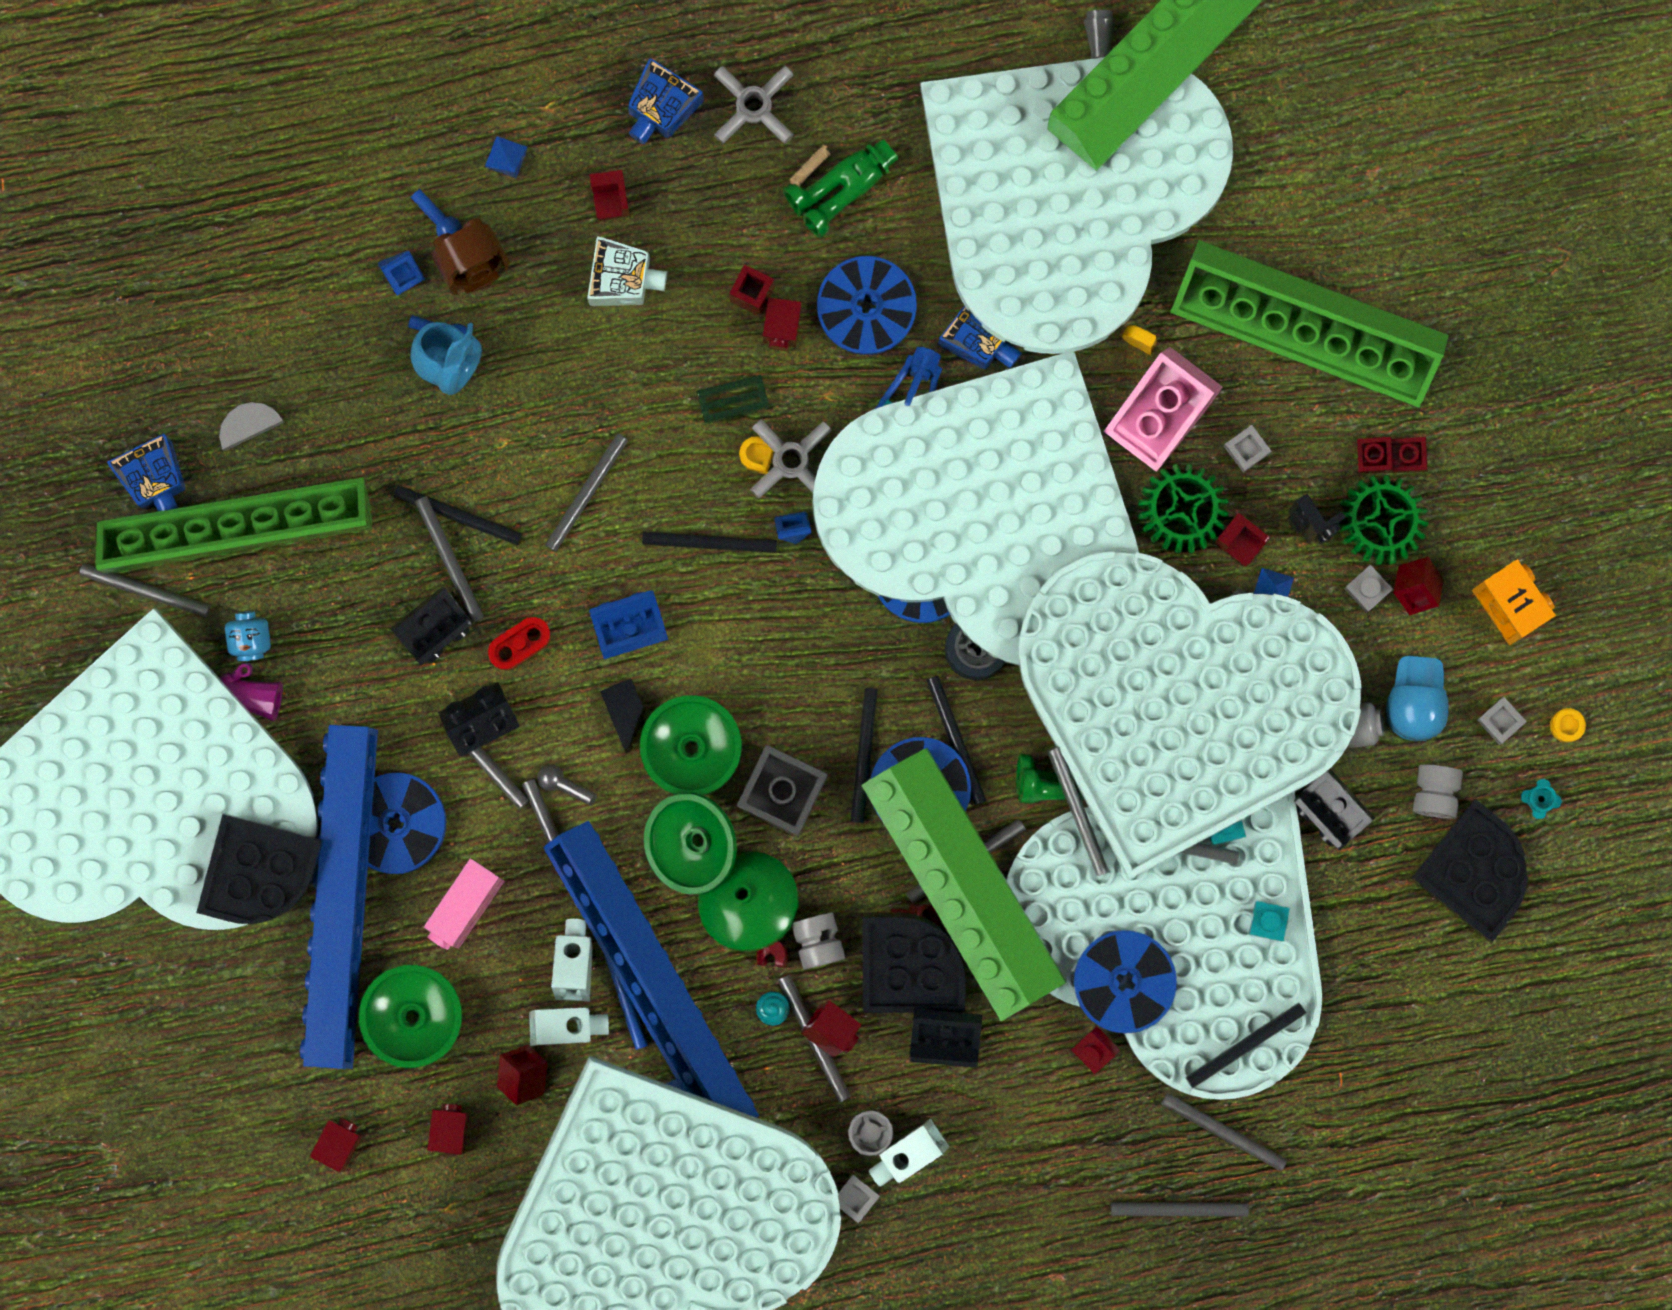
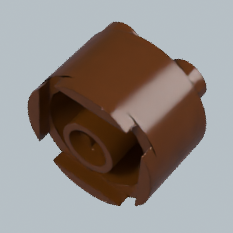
[432,218,510,295]

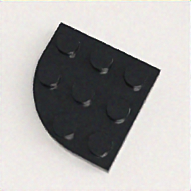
[1411,799,1528,943]
[196,813,323,924]
[863,912,965,1013]

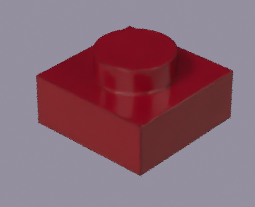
[1071,1026,1120,1074]

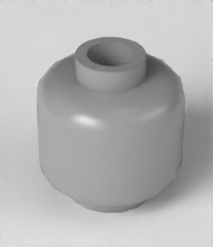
[1347,702,1384,748]

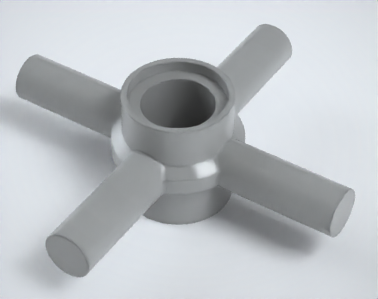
[714,66,794,144]
[750,419,832,499]

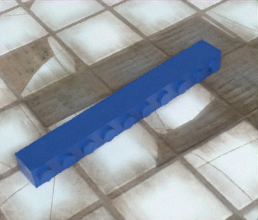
[300,725,378,1069]
[543,820,759,1118]

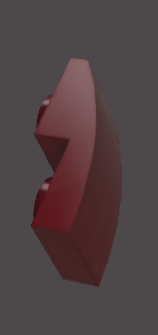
[1357,437,1428,473]

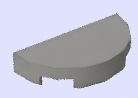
[219,402,285,451]

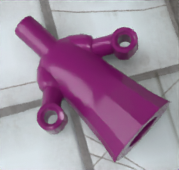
[219,663,283,722]

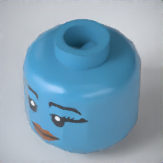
[225,611,271,661]

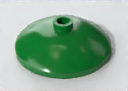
[640,695,742,796]
[644,793,737,894]
[698,851,799,952]
[359,965,462,1068]

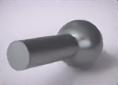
[537,764,597,806]

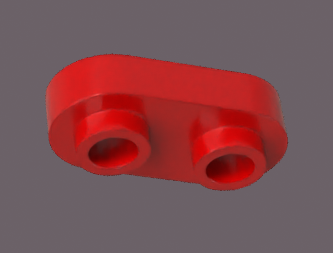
[488,617,551,671]

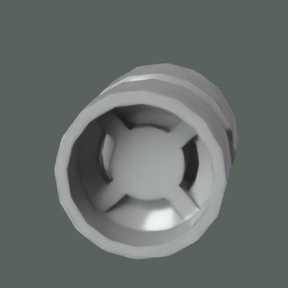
[1412,765,1463,819]
[792,912,845,970]
[848,1110,893,1156]

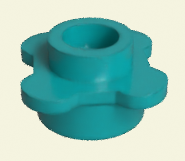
[1521,779,1562,819]

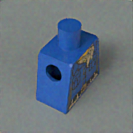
[628,58,704,145]
[938,305,1022,370]
[107,433,186,511]

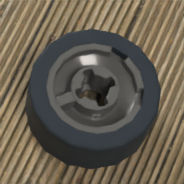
[945,623,1005,681]

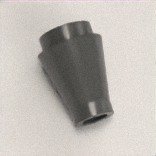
[1083,10,1116,59]

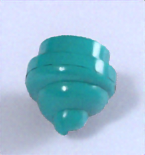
[756,991,790,1026]

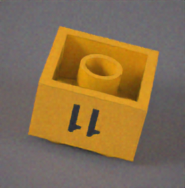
[1472,559,1556,646]

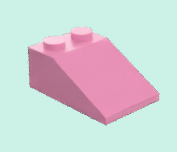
[1104,347,1223,472]

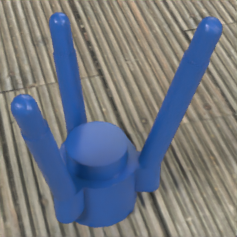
[875,347,942,409]

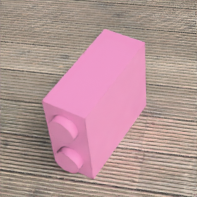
[424,858,505,950]

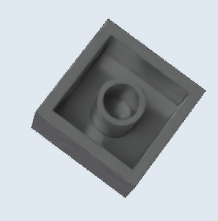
[737,745,828,838]

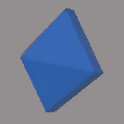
[774,511,811,544]
[1254,568,1294,597]

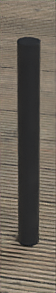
[394,485,523,546]
[642,531,777,553]
[926,676,987,806]
[850,688,878,824]
[1185,1002,1306,1089]

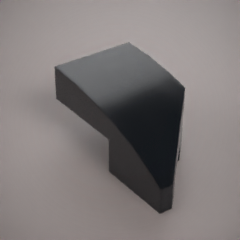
[600,678,645,754]

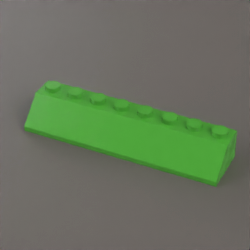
[1047,0,1263,171]
[1170,240,1449,408]
[95,477,372,574]
[861,748,1067,1021]

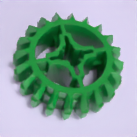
[1138,464,1229,554]
[1338,475,1429,566]

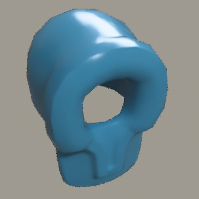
[410,322,482,395]
[1386,656,1448,741]

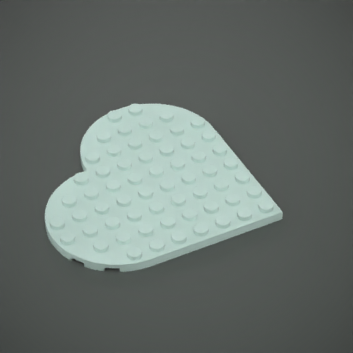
[920,57,1233,354]
[812,352,1139,666]
[1018,551,1361,880]
[0,608,319,930]
[1006,792,1322,1100]
[496,1056,841,1310]

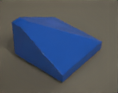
[485,136,528,178]
[378,250,426,296]

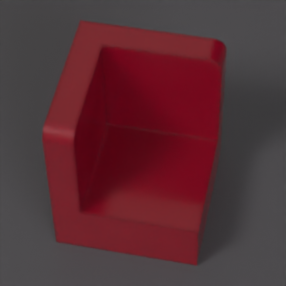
[589,170,630,221]
[1214,513,1270,567]
[1393,556,1444,616]
[497,1044,548,1106]

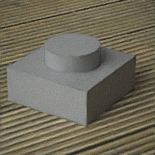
[1224,425,1272,473]
[1344,565,1393,613]
[1477,697,1527,745]
[838,1175,880,1223]

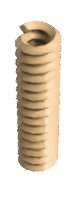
[790,145,830,186]

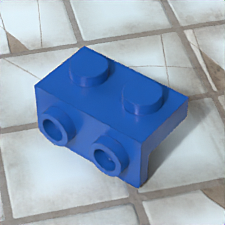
[589,590,668,659]

